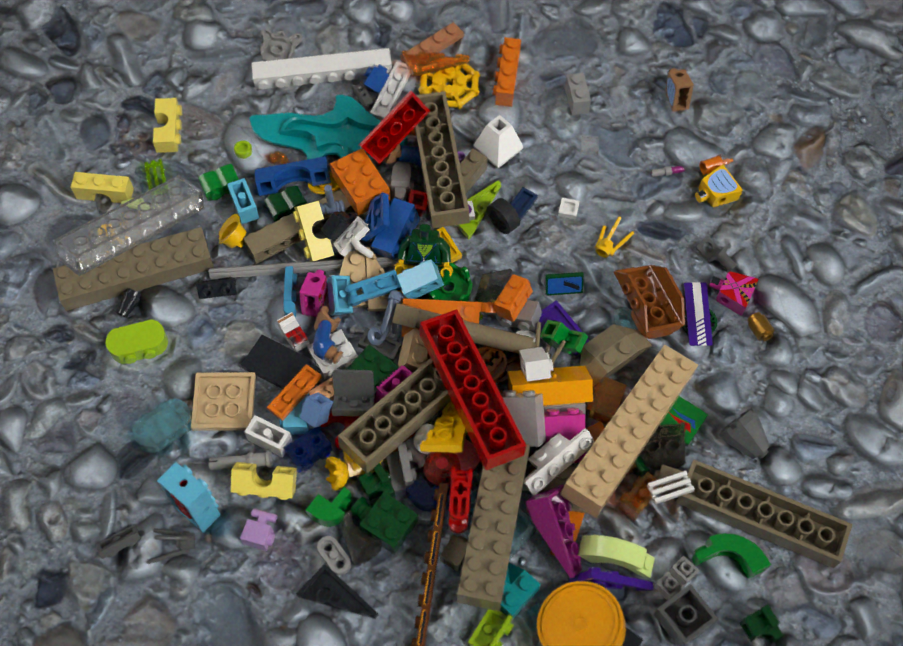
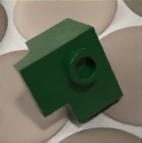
[359,463,396,501]
[739,604,784,644]

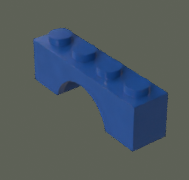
[255,156,331,196]

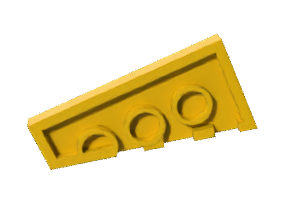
[420,400,466,453]

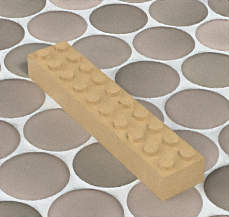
[561,344,698,518]

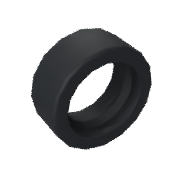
[487,198,520,234]

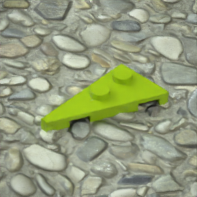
[456,180,501,240]

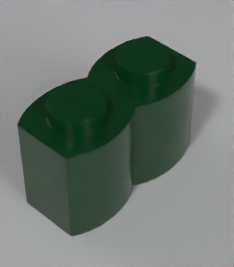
[264,186,307,223]

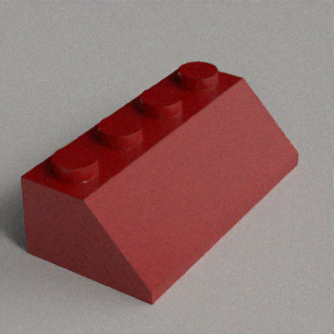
[359,91,430,164]

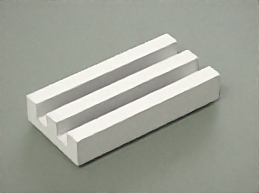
[647,471,695,504]

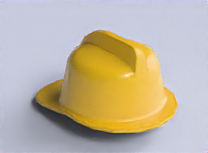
[219,214,247,248]

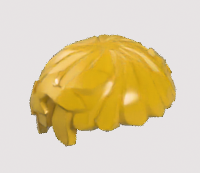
[325,457,349,491]

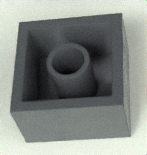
[653,584,718,646]

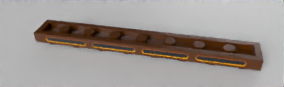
[411,483,449,646]

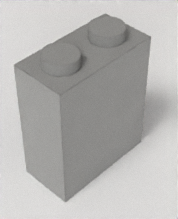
[501,390,546,447]

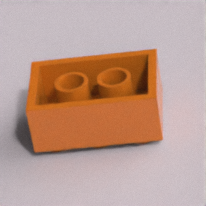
[330,148,390,216]

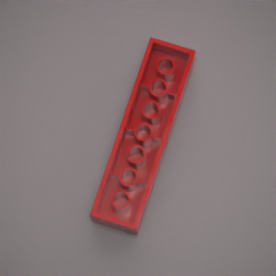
[419,309,527,471]

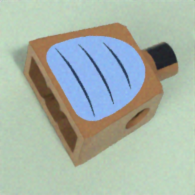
[666,68,694,112]

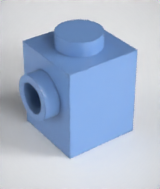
[300,392,333,427]

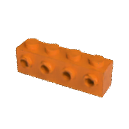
[493,37,522,107]

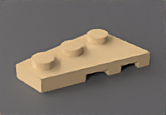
[339,251,368,308]

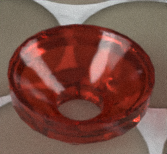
[423,452,461,486]

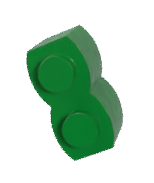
[198,164,239,201]

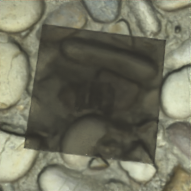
[474,269,512,303]

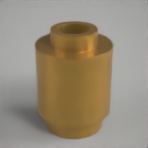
[747,312,775,341]

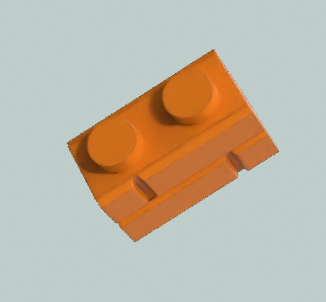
[493,274,533,322]

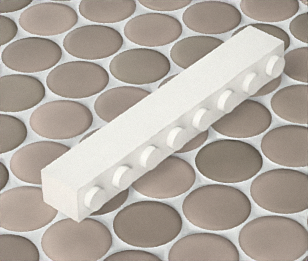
[252,48,392,90]

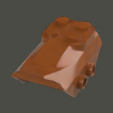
[613,265,685,339]

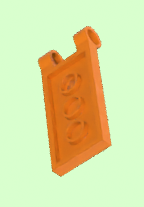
[401,298,497,337]

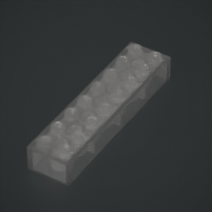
[53,175,204,277]

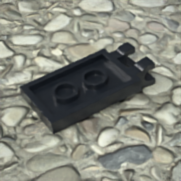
[241,335,320,389]

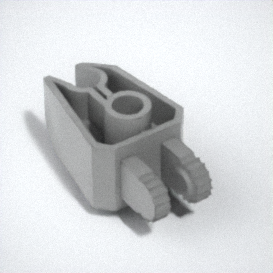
[388,162,414,201]

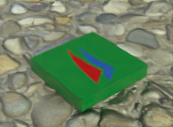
[658,396,708,447]

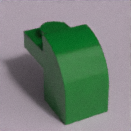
[540,320,588,354]
[306,487,352,527]

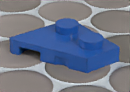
[361,192,390,242]

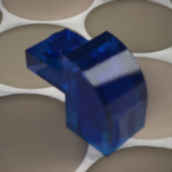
[406,476,451,512]

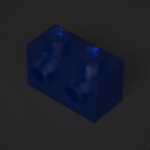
[284,426,333,473]

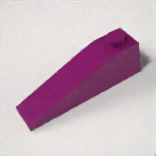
[526,484,582,578]

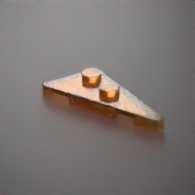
[401,51,470,77]

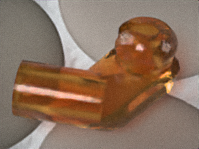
[270,151,289,164]

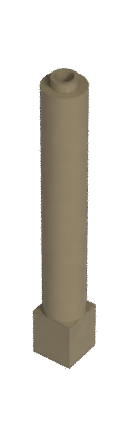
[392,303,536,354]

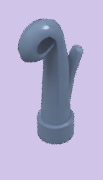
[367,291,405,345]

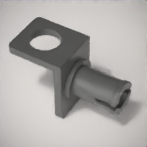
[696,236,737,272]

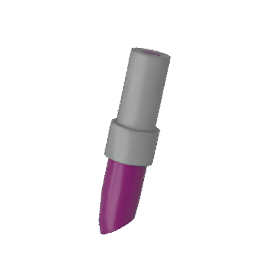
[651,166,686,177]

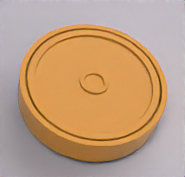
[537,581,626,646]

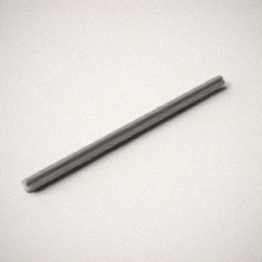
[209,256,414,279]

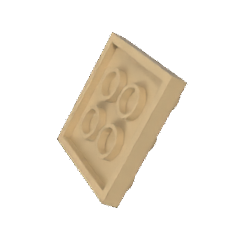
[191,372,256,431]

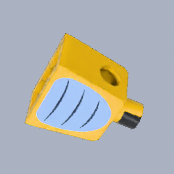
[695,165,743,207]

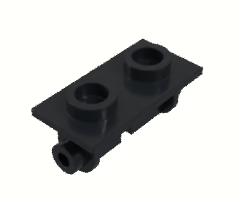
[196,276,237,299]

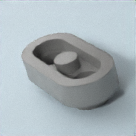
[317,536,351,575]

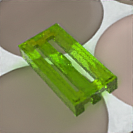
[144,159,168,195]

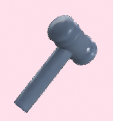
[320,185,345,216]

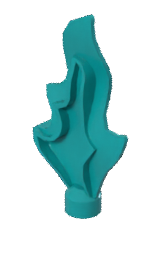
[249,94,408,160]

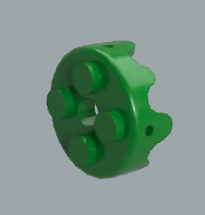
[426,262,472,301]

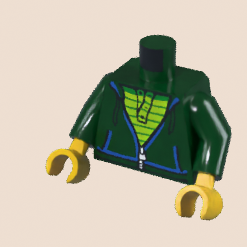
[394,224,453,277]

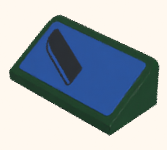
[544,272,584,296]

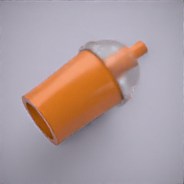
[699,154,733,175]

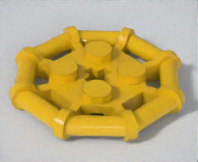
[418,57,480,109]

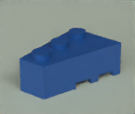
[371,198,420,260]

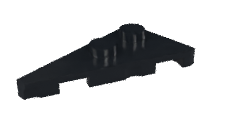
[296,564,379,619]

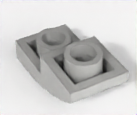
[654,556,700,601]

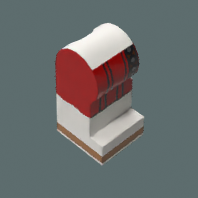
[277,312,310,352]

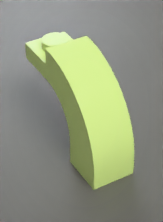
[578,535,655,578]

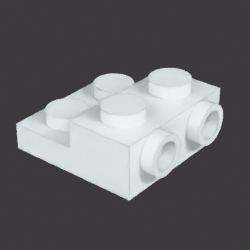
[307,329,358,380]

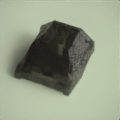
[644,422,686,470]

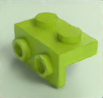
[468,609,514,646]

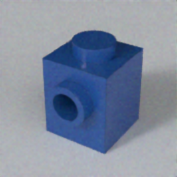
[364,64,390,93]

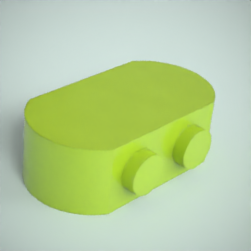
[106,319,168,364]

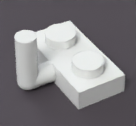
[333,217,373,258]

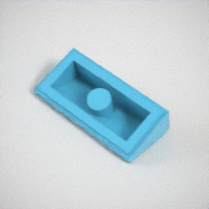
[327,275,353,315]

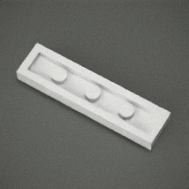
[370,61,413,120]

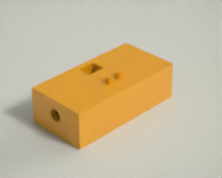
[507,366,593,406]

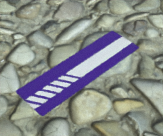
[684,282,713,346]

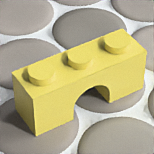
[153,98,182,153]
[71,172,134,203]
[293,201,334,261]
[231,462,297,500]

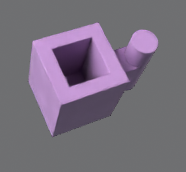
[240,508,277,551]

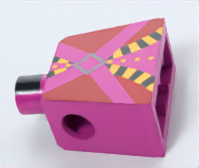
[300,269,328,317]
[709,271,759,316]

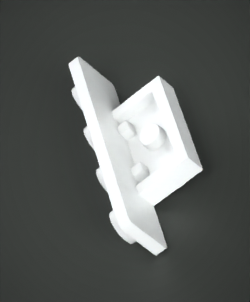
[524,429,595,495]

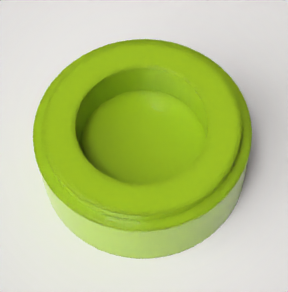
[234,140,252,159]

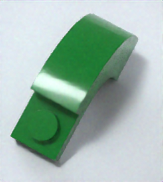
[691,533,771,579]

